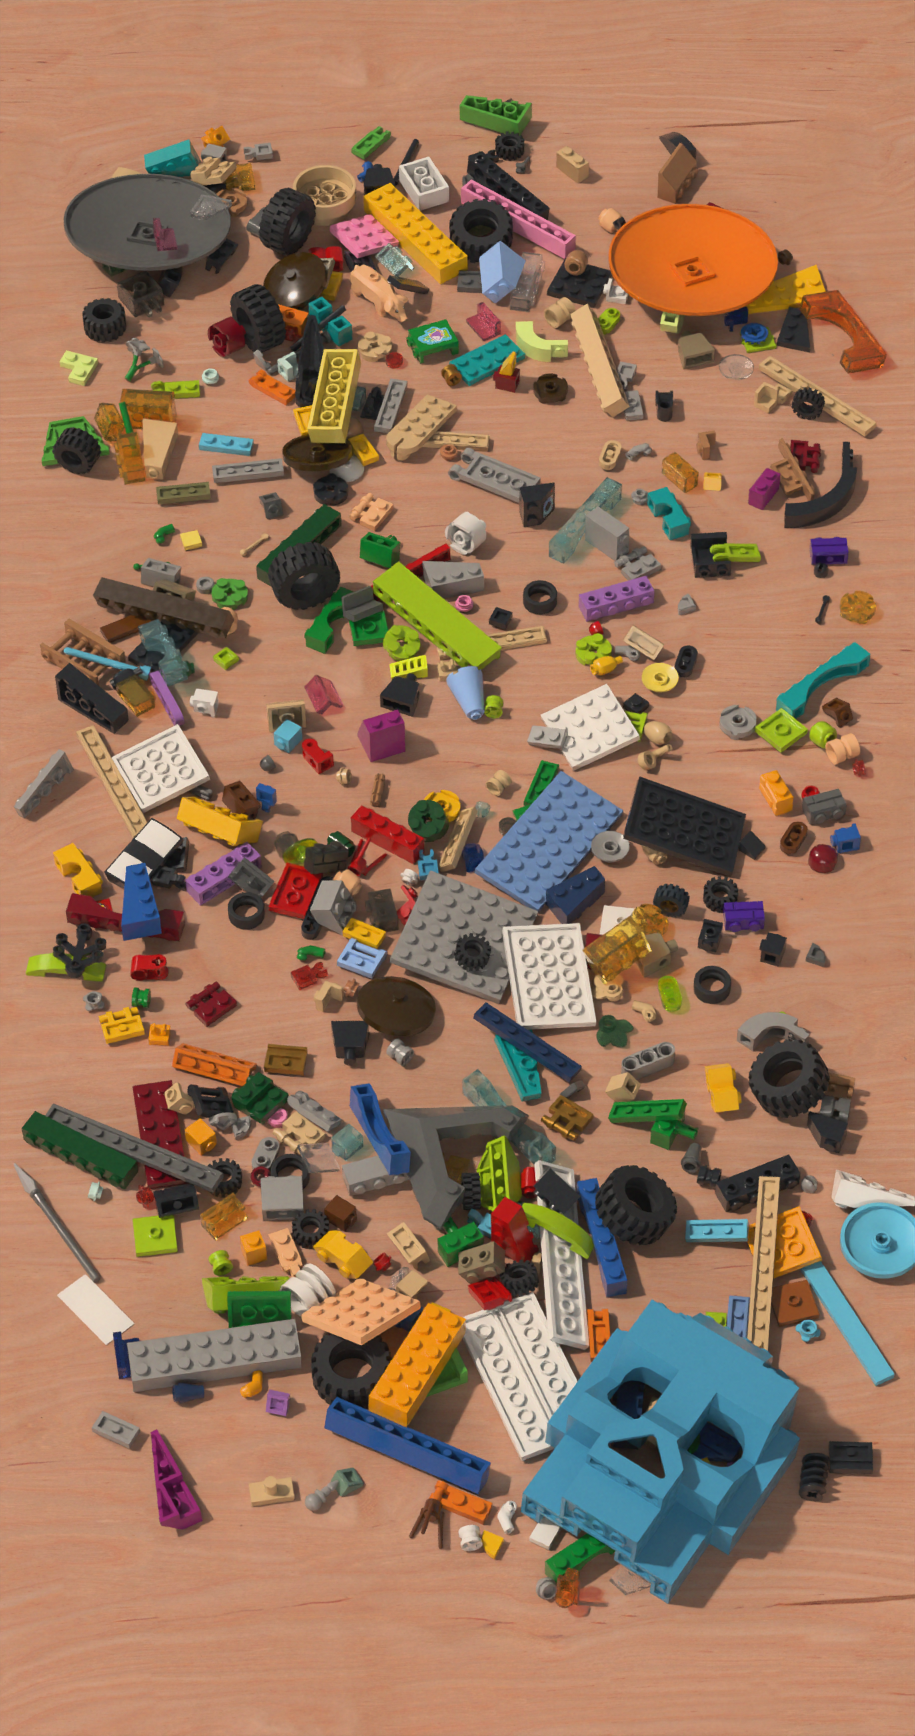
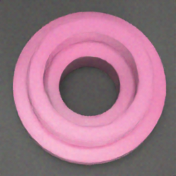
[455,595,473,612]

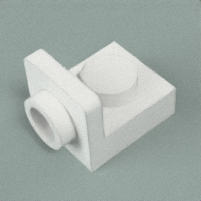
[603,278,629,304]

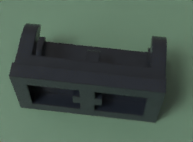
[205,238,238,274]

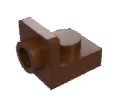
[822,698,853,727]

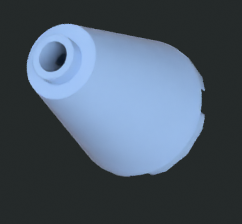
[446,666,484,720]

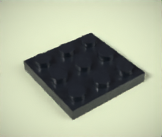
[547,258,612,308]

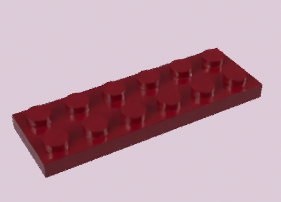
[132,1080,188,1190]

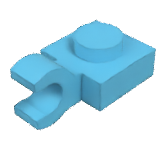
[467,1209,491,1239]

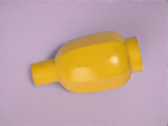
[590,656,623,676]

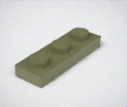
[156,482,211,505]

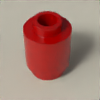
[520,1167,537,1199]

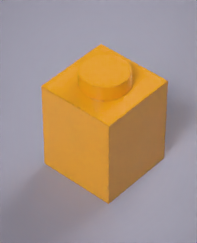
[184,1118,217,1156]
[240,1230,267,1266]

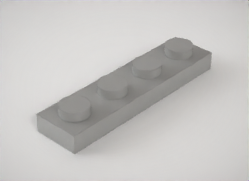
[374,379,408,434]
[212,458,284,483]

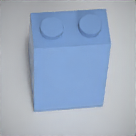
[479,241,526,303]

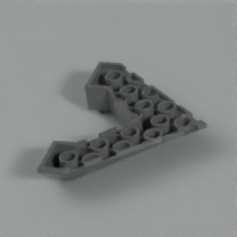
[383,1105,529,1229]

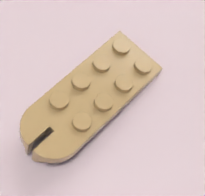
[386,394,457,461]

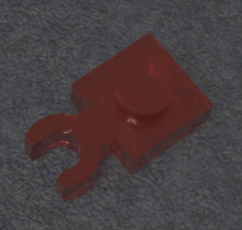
[291,962,328,990]

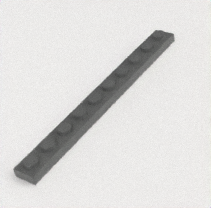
[45,1103,224,1193]

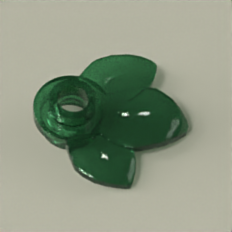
[596,1015,634,1048]

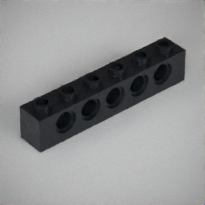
[467,151,550,220]

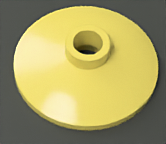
[642,663,679,692]

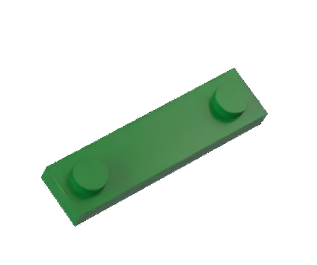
[608,1099,687,1123]

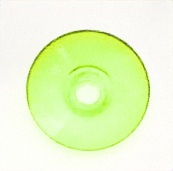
[283,838,317,864]

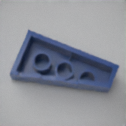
[121,863,162,941]

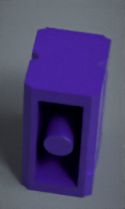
[810,537,848,565]
[723,901,765,932]

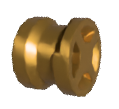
[441,364,462,386]

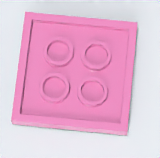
[329,214,399,258]

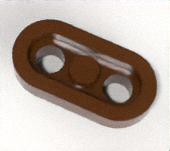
[780,822,808,854]

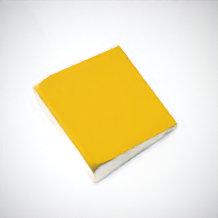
[499,351,516,376]
[703,472,722,491]

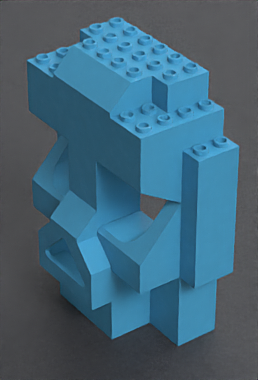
[521,1300,800,1604]

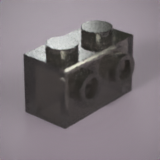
[365,889,399,932]

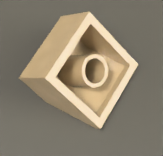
[266,699,306,732]

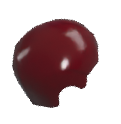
[808,844,838,873]

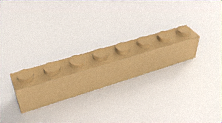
[570,304,630,417]

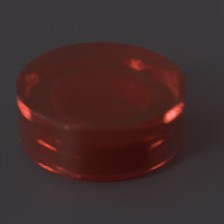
[386,352,403,369]

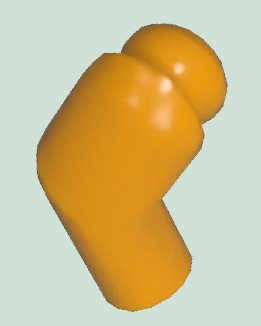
[240,1371,263,1398]

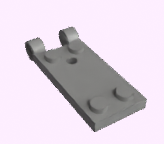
[448,448,541,503]

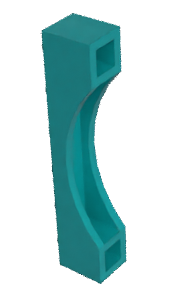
[776,642,871,719]

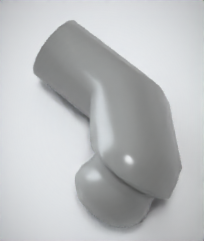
[626,443,652,460]

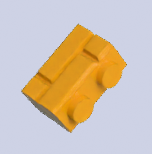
[759,770,794,816]

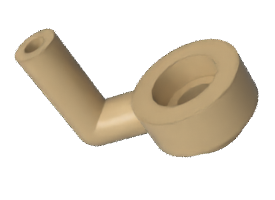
[638,744,673,771]

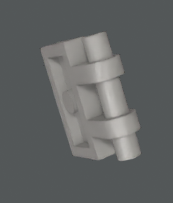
[614,546,661,581]

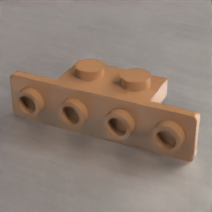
[770,438,815,501]

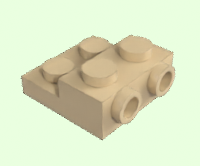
[191,157,237,185]

